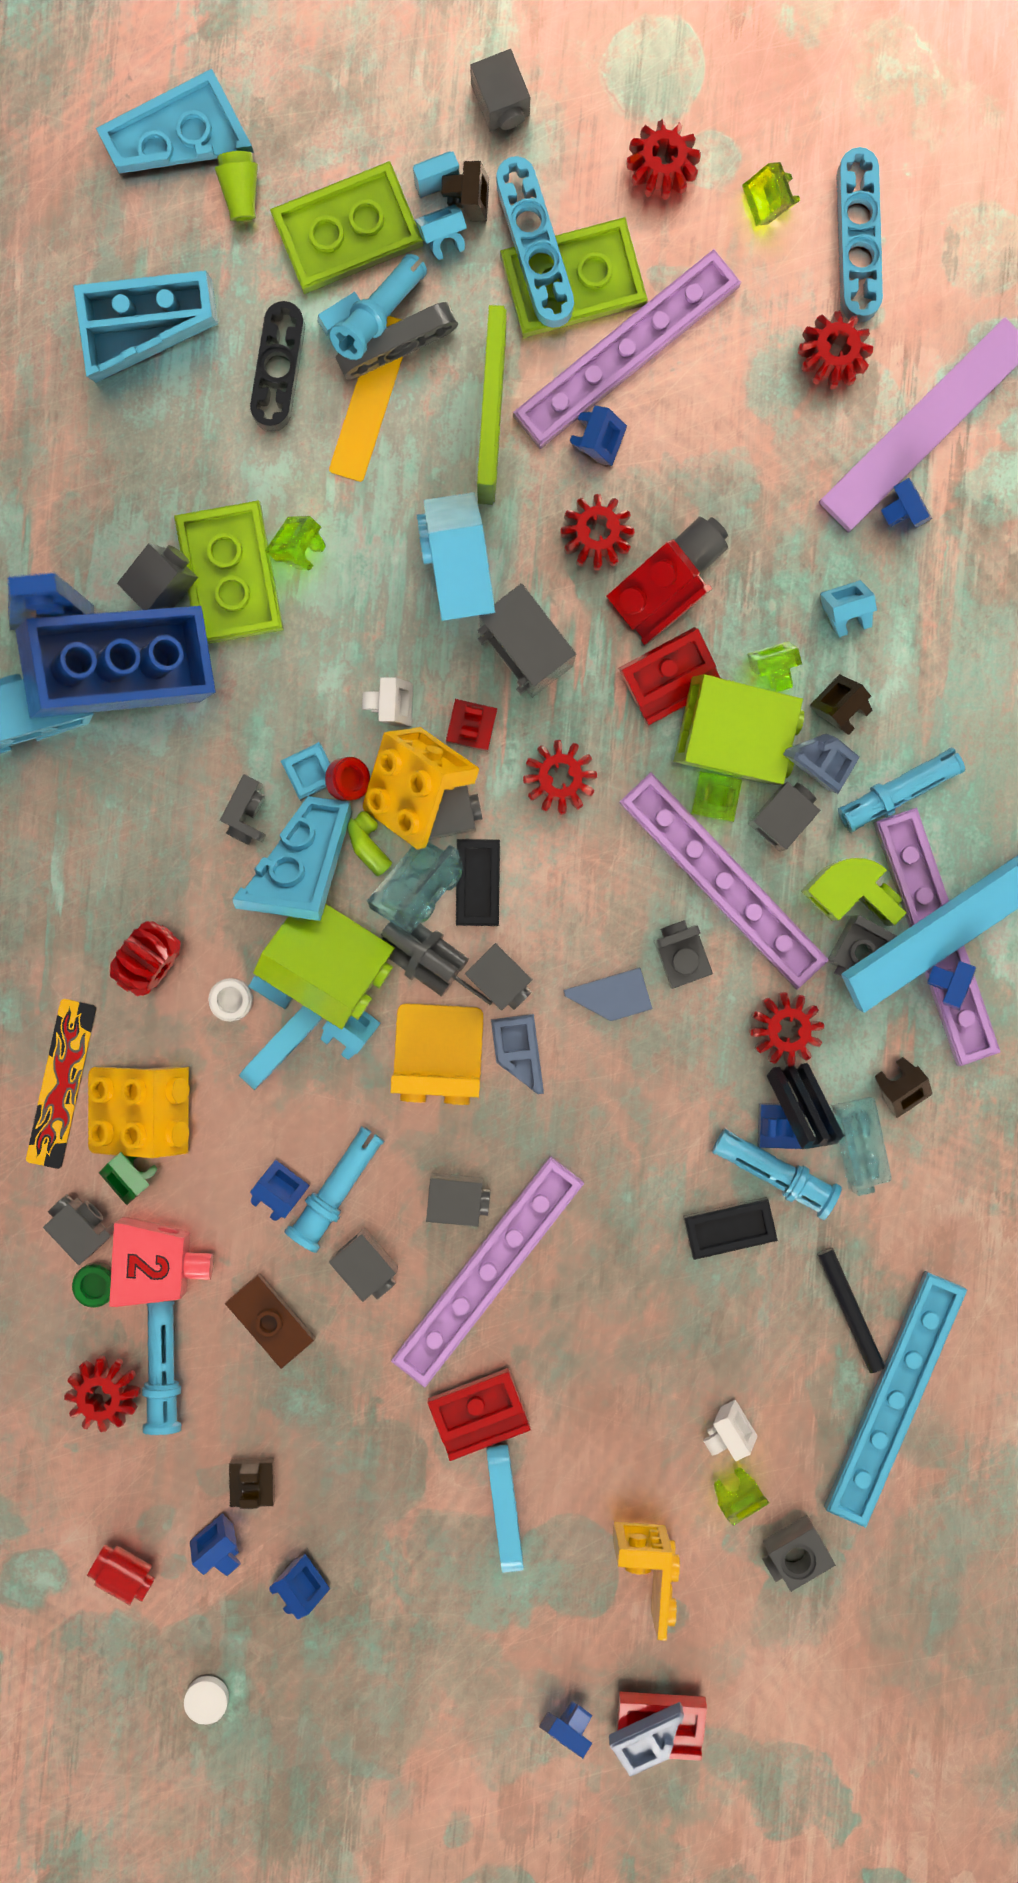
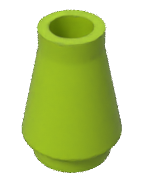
[215,151,258,222]

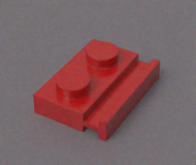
[606,539,712,645]
[618,627,722,725]
[427,1368,531,1461]
[615,1692,707,1761]

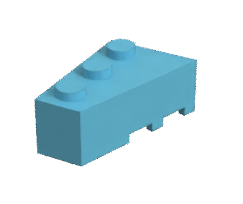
[73,271,218,383]
[417,492,495,621]
[0,674,94,754]

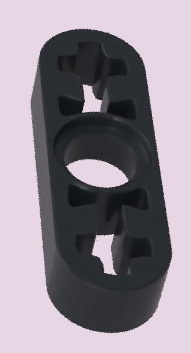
[250,301,305,431]

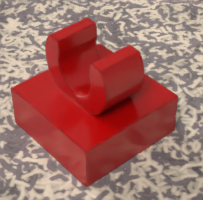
[446,699,497,752]

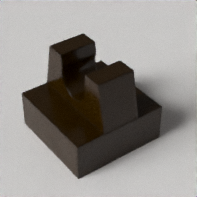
[441,161,490,221]
[810,674,873,735]
[875,1057,932,1118]
[229,1458,275,1509]

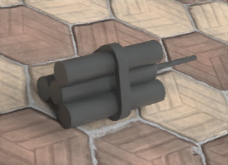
[381,911,493,1005]

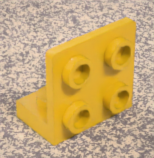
[362,727,480,850]
[613,1522,680,1641]

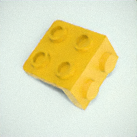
[391,1003,484,1105]
[88,1067,189,1158]

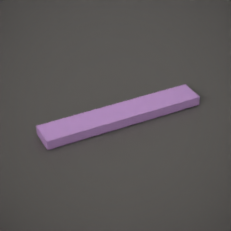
[513,249,741,449]
[819,317,1018,533]
[619,772,829,990]
[873,808,1001,1066]
[391,1155,584,1388]

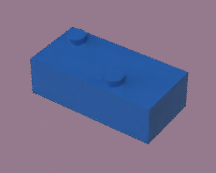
[15,606,216,718]

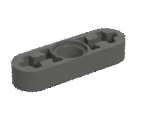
[336,302,458,380]

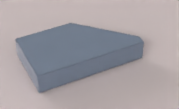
[783,734,860,794]
[563,967,652,1021]
[491,1014,544,1094]
[609,1702,684,1777]

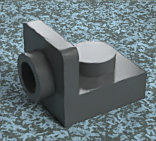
[219,774,266,845]
[654,920,713,989]

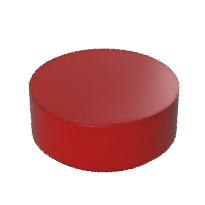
[325,757,370,801]

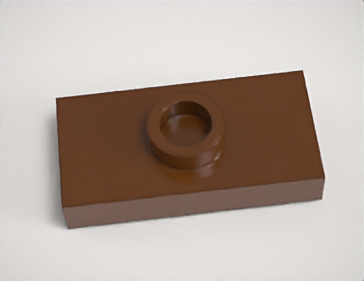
[225,1273,315,1369]

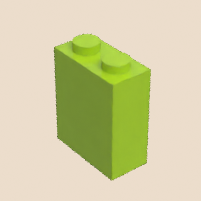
[673,674,804,785]
[253,903,395,1030]

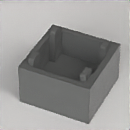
[478,583,576,698]

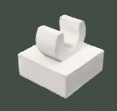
[362,677,413,726]
[703,1400,758,1461]

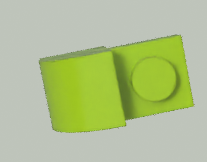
[801,858,907,926]

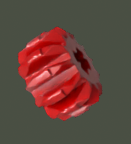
[626,119,701,201]
[798,310,873,390]
[560,494,635,570]
[523,740,597,815]
[110,921,181,997]
[749,992,824,1066]
[64,1356,141,1433]

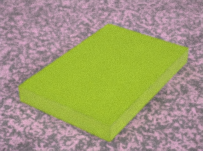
[270,161,423,294]
[500,217,648,338]
[174,500,284,644]

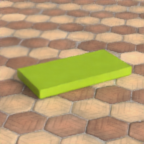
[477,305,507,505]

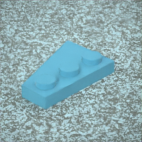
[96,69,254,174]
[232,796,352,921]

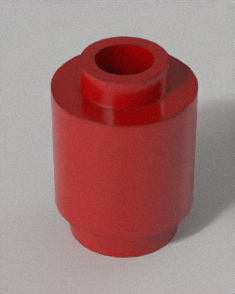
[87,1544,155,1606]

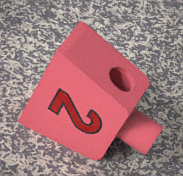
[109,1217,213,1307]

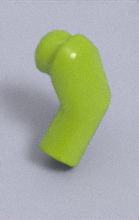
[347,811,392,876]

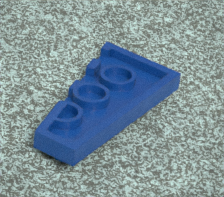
[8,573,95,630]

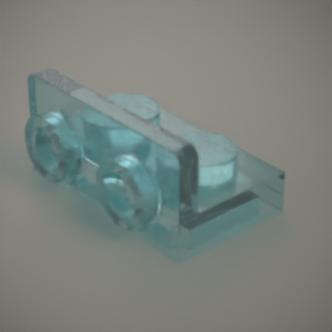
[367,842,463,934]
[831,1097,892,1196]

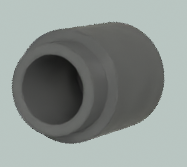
[675,516,728,576]

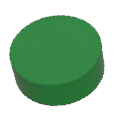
[72,1262,111,1308]

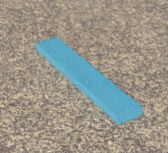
[841,855,1018,1013]
[824,1271,967,1528]

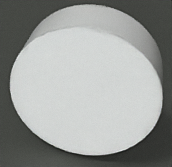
[208,978,254,1022]
[184,1676,229,1725]

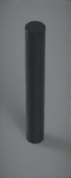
[817,1248,885,1373]

